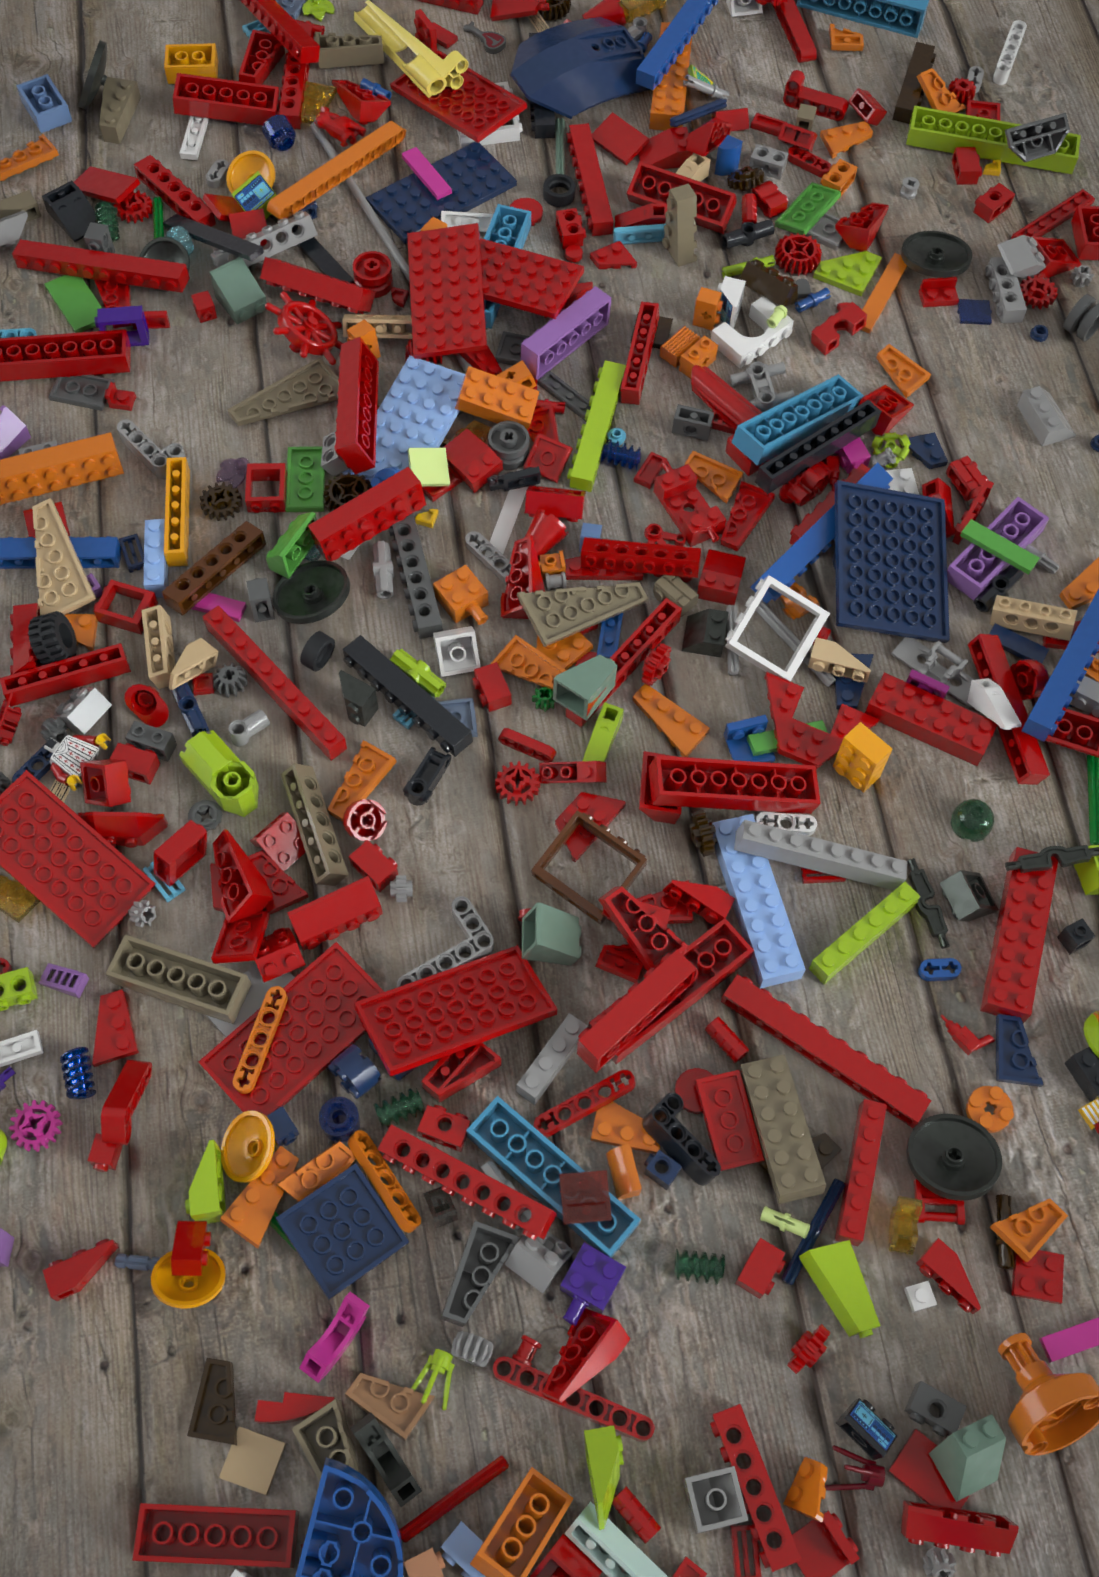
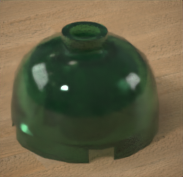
[950,799,994,842]

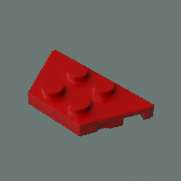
[555,792,626,862]

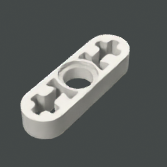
[755,812,817,836]

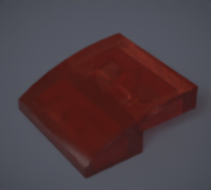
[559,1170,612,1224]

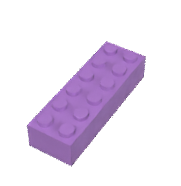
[520,286,612,380]
[947,497,1049,600]

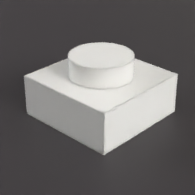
[904,1281,937,1312]

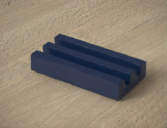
[119,534,144,573]

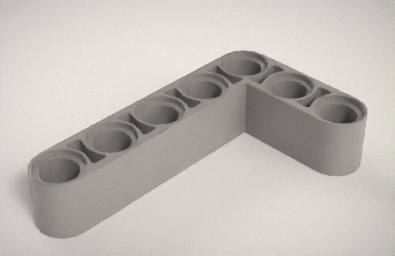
[397,896,494,987]

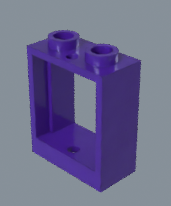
[94,305,149,346]

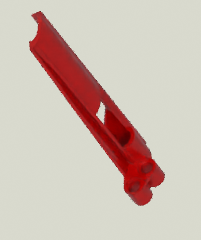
[691,365,833,507]

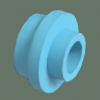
[607,428,626,446]

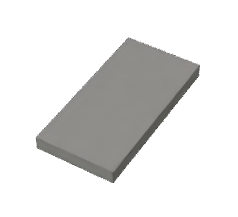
[206,964,295,1037]

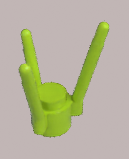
[411,1349,455,1411]

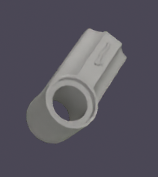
[627,17,647,41]
[229,709,270,746]

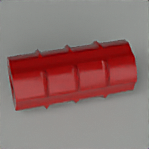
[741,193,757,224]
[705,1016,750,1063]
[612,1486,661,1544]

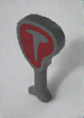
[463,21,506,54]

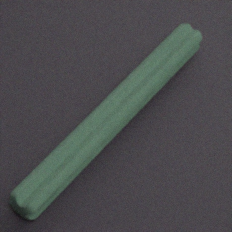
[556,118,565,174]

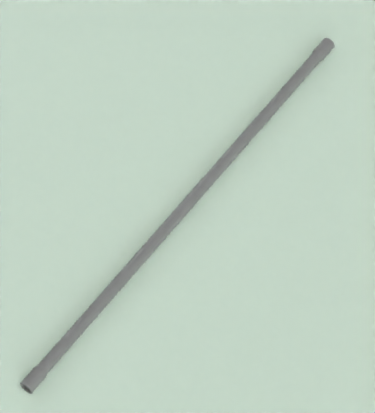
[310,122,472,373]

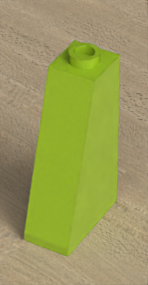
[799,1240,881,1339]

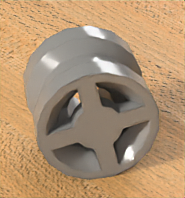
[900,177,920,200]

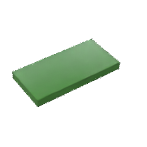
[775,182,841,235]
[44,275,102,333]
[285,446,326,512]

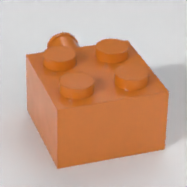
[433,565,489,625]

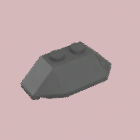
[1005,113,1070,162]

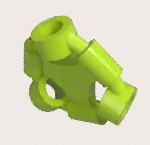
[871,432,911,468]

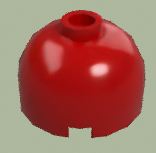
[1010,659,1049,700]
[343,799,387,841]

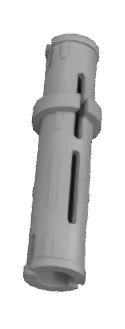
[683,74,730,100]

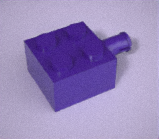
[560,1242,626,1326]

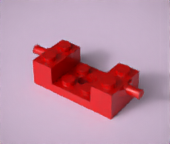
[653,461,726,547]

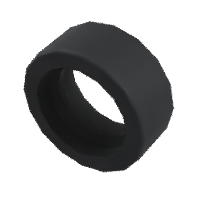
[543,174,576,207]
[300,631,335,672]

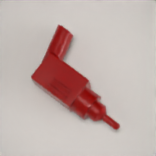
[822,456,840,491]
[940,1015,995,1055]

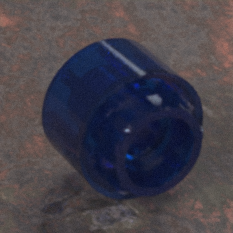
[262,115,296,151]
[319,1097,361,1142]

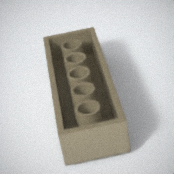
[106,934,252,1024]
[740,1054,826,1204]

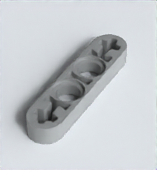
[465,531,512,585]

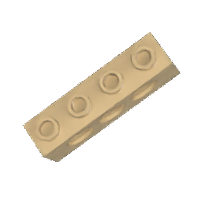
[343,314,412,339]
[990,595,1077,641]
[142,605,176,689]

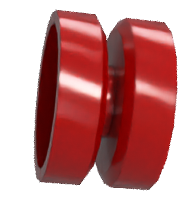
[352,251,393,298]

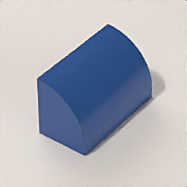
[714,135,743,176]

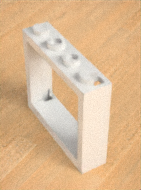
[457,81,523,148]
[724,575,830,681]

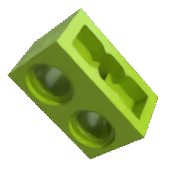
[0,967,38,1011]

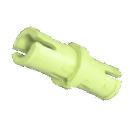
[760,1206,810,1239]

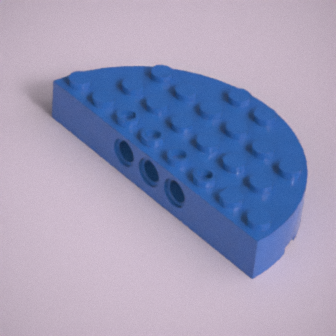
[295,1457,403,1577]

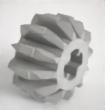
[451,1331,494,1367]

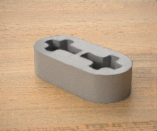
[967,66,984,93]
[206,159,229,188]

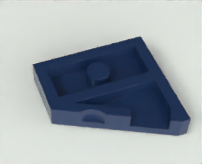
[908,432,948,469]

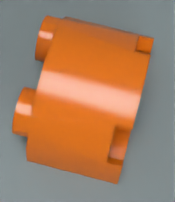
[777,582,820,620]

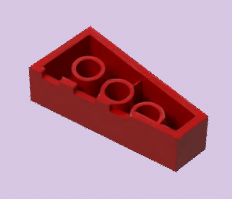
[598,886,689,972]

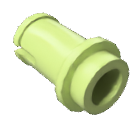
[767,305,788,328]

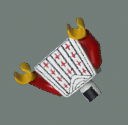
[44,733,111,791]

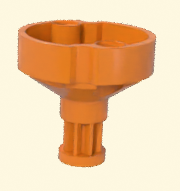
[998,1333,1099,1456]

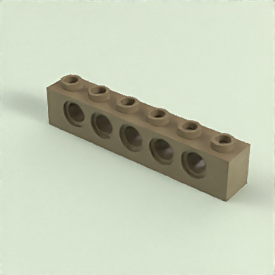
[281,763,349,886]

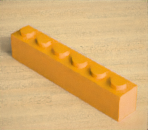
[164,457,190,567]

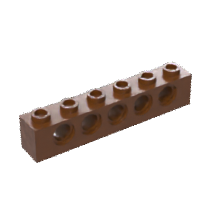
[162,521,266,616]

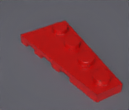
[565,556,643,580]

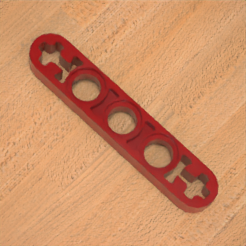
[533,1070,636,1138]

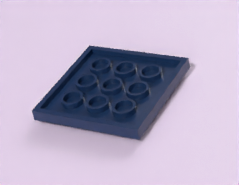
[275,1163,409,1301]

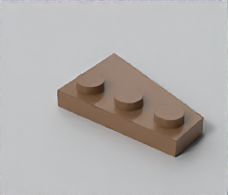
[345,1373,435,1441]

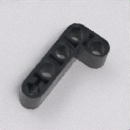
[642,1092,721,1186]

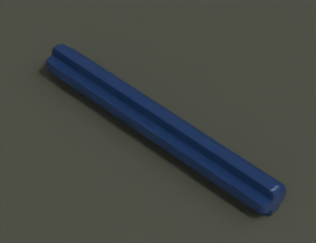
[670,98,727,127]
[782,1178,845,1285]

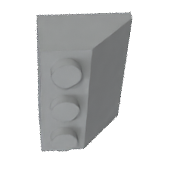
[1017,386,1076,446]

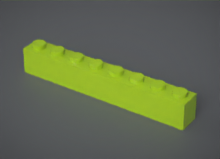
[567,360,626,492]

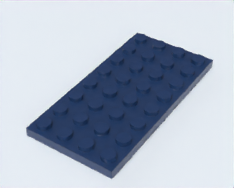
[366,142,517,244]

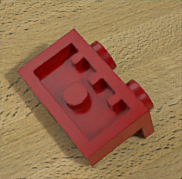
[919,277,959,308]

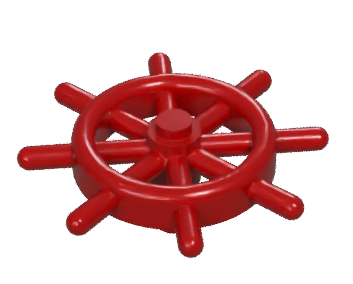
[265,291,343,365]

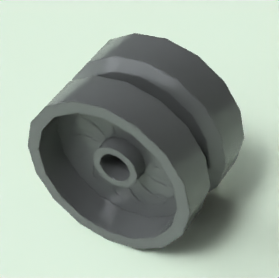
[1063,293,1099,342]
[488,421,529,470]

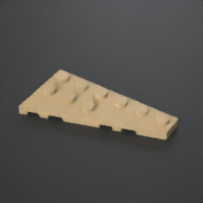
[32,498,97,616]

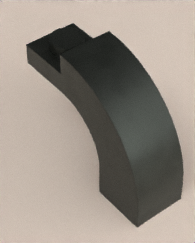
[350,1412,422,1507]

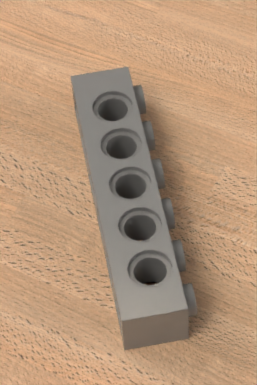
[210,211,318,268]

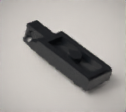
[488,466,541,492]

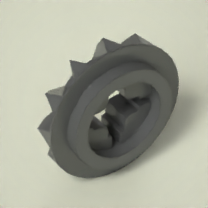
[188,800,223,832]

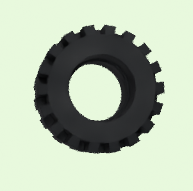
[28,611,77,665]

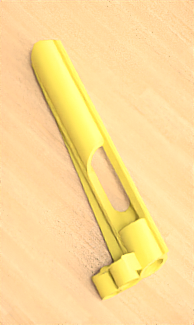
[354,0,469,98]

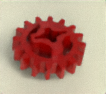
[114,190,153,224]
[1020,275,1058,310]
[641,643,671,686]
[495,761,540,806]
[787,1324,831,1374]

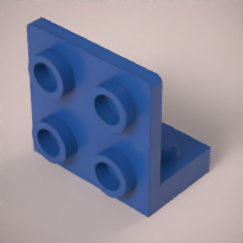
[724,715,775,763]

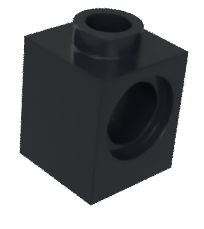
[1057,918,1095,955]

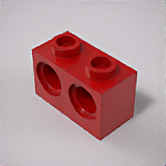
[778,122,817,152]
[556,208,586,249]

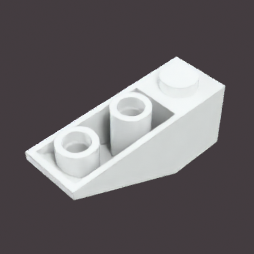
[967,678,1022,730]

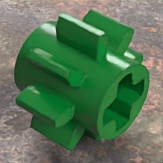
[532,687,556,712]

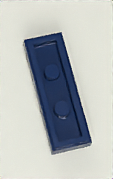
[989,623,1049,663]

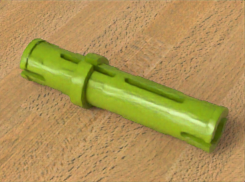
[722,255,775,277]

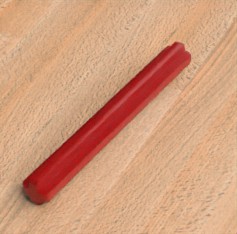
[399,1455,509,1543]

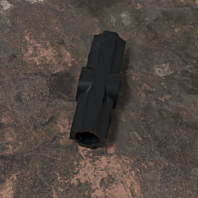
[721,219,775,249]
[974,565,1024,612]

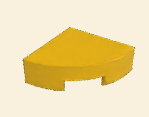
[983,160,1001,176]
[415,509,439,528]

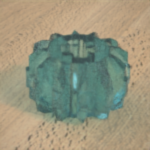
[166,226,194,255]

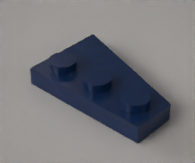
[834,654,874,709]
[996,1014,1044,1087]

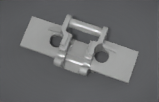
[891,637,975,708]

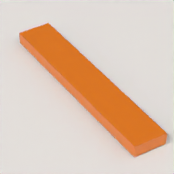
[861,253,908,334]

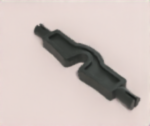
[1005,845,1099,873]
[907,858,950,949]

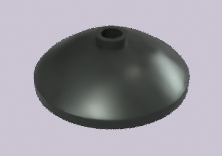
[139,237,190,292]

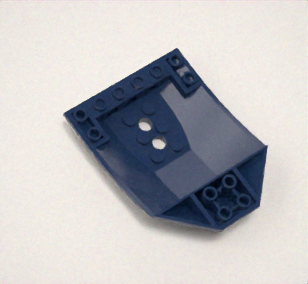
[510,17,651,119]

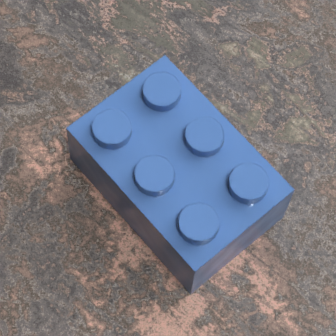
[16,74,72,133]

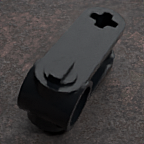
[403,747,452,806]

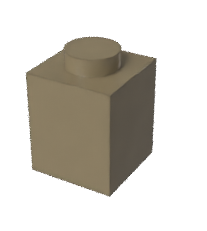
[795,104,817,131]

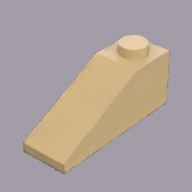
[169,638,218,690]

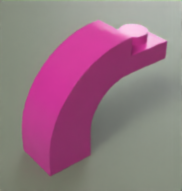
[299,1291,370,1383]

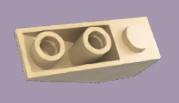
[676,154,710,182]
[808,637,871,683]

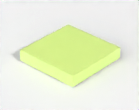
[407,448,450,487]

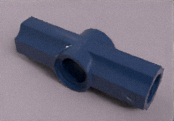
[171,682,209,737]

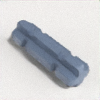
[115,1253,160,1271]

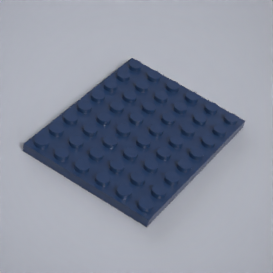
[834,480,950,643]

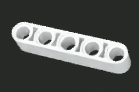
[993,20,1027,85]

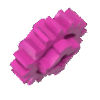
[9,1100,63,1152]

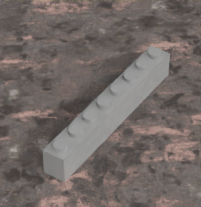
[734,820,907,890]

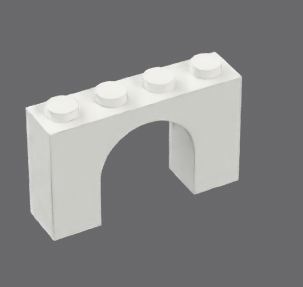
[711,296,794,369]

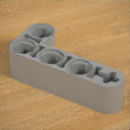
[117,419,186,479]

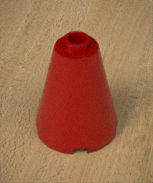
[580,0,626,26]
[525,509,569,560]

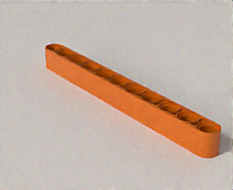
[267,121,406,220]

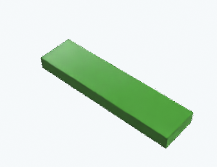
[960,519,1040,575]
[747,720,828,756]

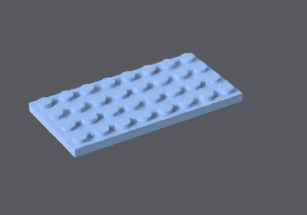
[342,355,465,482]

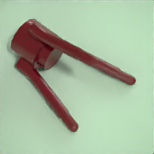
[825,1445,885,1491]

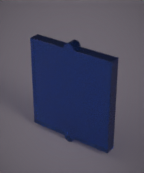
[957,299,992,325]

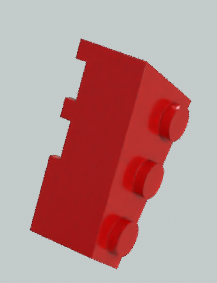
[421,1042,502,1103]

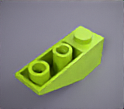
[582,702,624,762]

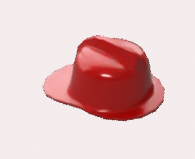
[124,684,169,727]

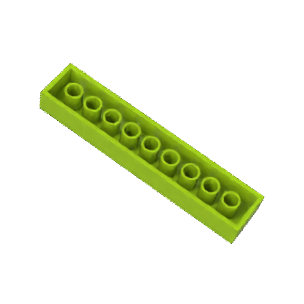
[906,106,1081,174]

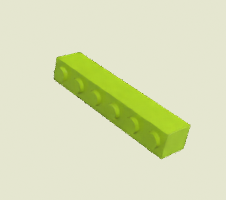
[809,882,921,985]

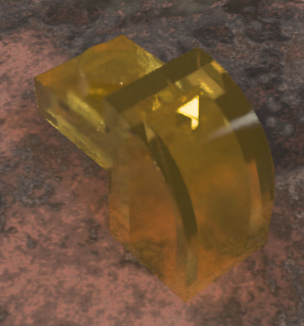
[888,1196,923,1255]

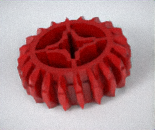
[774,232,822,276]

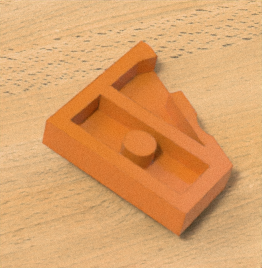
[829,24,864,51]
[783,1457,828,1523]

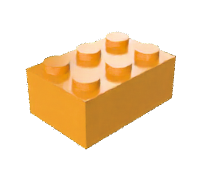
[164,43,219,84]
[833,722,893,793]

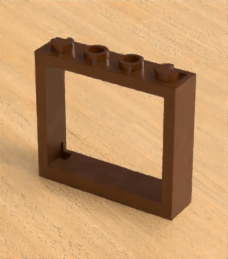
[531,810,647,925]

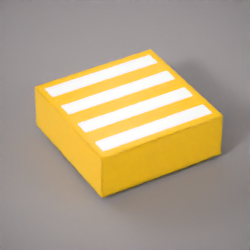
[1078,1098,1099,1130]

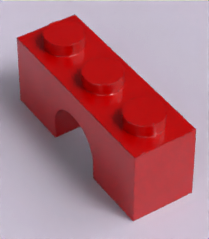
[811,302,867,356]

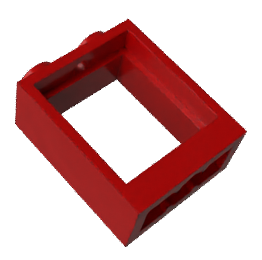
[245,463,287,513]
[93,579,158,635]
[153,820,207,887]

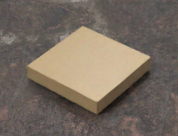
[219,1426,286,1495]

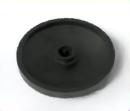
[78,40,107,109]
[901,231,973,278]
[272,560,350,624]
[906,1114,1002,1201]

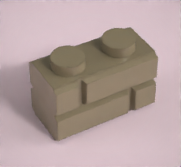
[653,575,699,617]

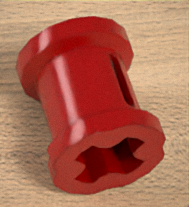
[512,1335,542,1367]

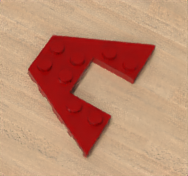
[764,672,880,769]

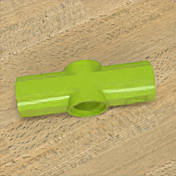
[390,648,446,698]

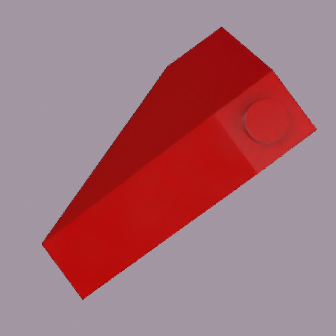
[835,202,889,252]
[500,535,545,619]
[212,829,273,923]

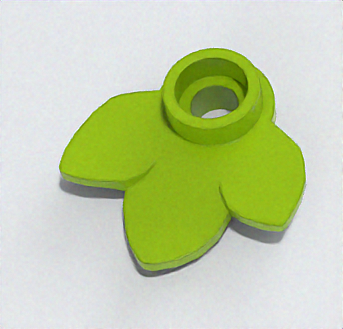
[302,0,334,22]

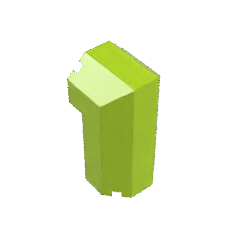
[179,730,259,817]

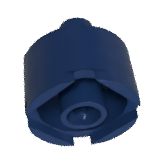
[328,1044,382,1099]

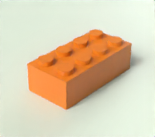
[455,366,540,430]
[470,1467,574,1577]

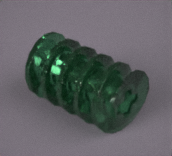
[95,201,120,242]
[373,1088,425,1129]
[674,1248,725,1285]

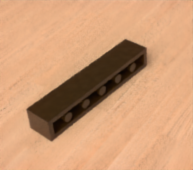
[892,42,936,124]

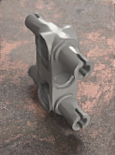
[730,361,795,412]

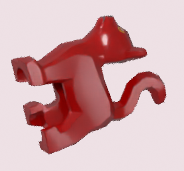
[314,106,366,147]

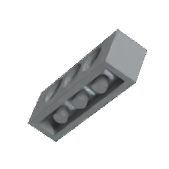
[985,257,1027,323]

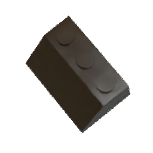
[739,259,798,306]

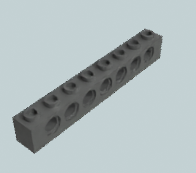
[388,513,443,639]

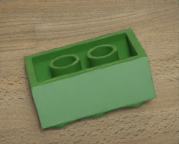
[266,512,317,579]

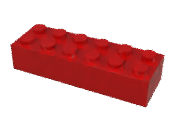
[173,73,279,127]
[626,161,737,234]
[260,257,376,314]
[308,466,427,561]
[865,672,998,766]
[577,950,697,1073]
[132,1503,300,1568]

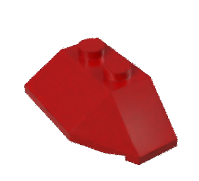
[78,812,168,848]

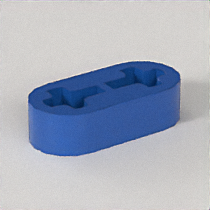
[918,958,962,981]

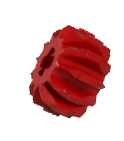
[948,77,976,105]

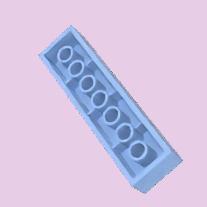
[712,814,806,988]

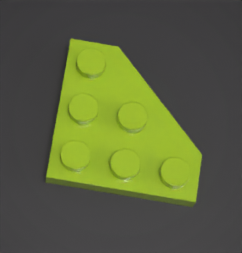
[813,251,882,297]

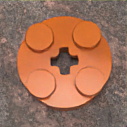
[966,1086,1014,1133]

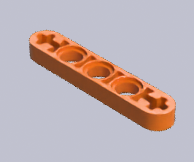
[233,986,288,1094]
[348,1130,421,1233]

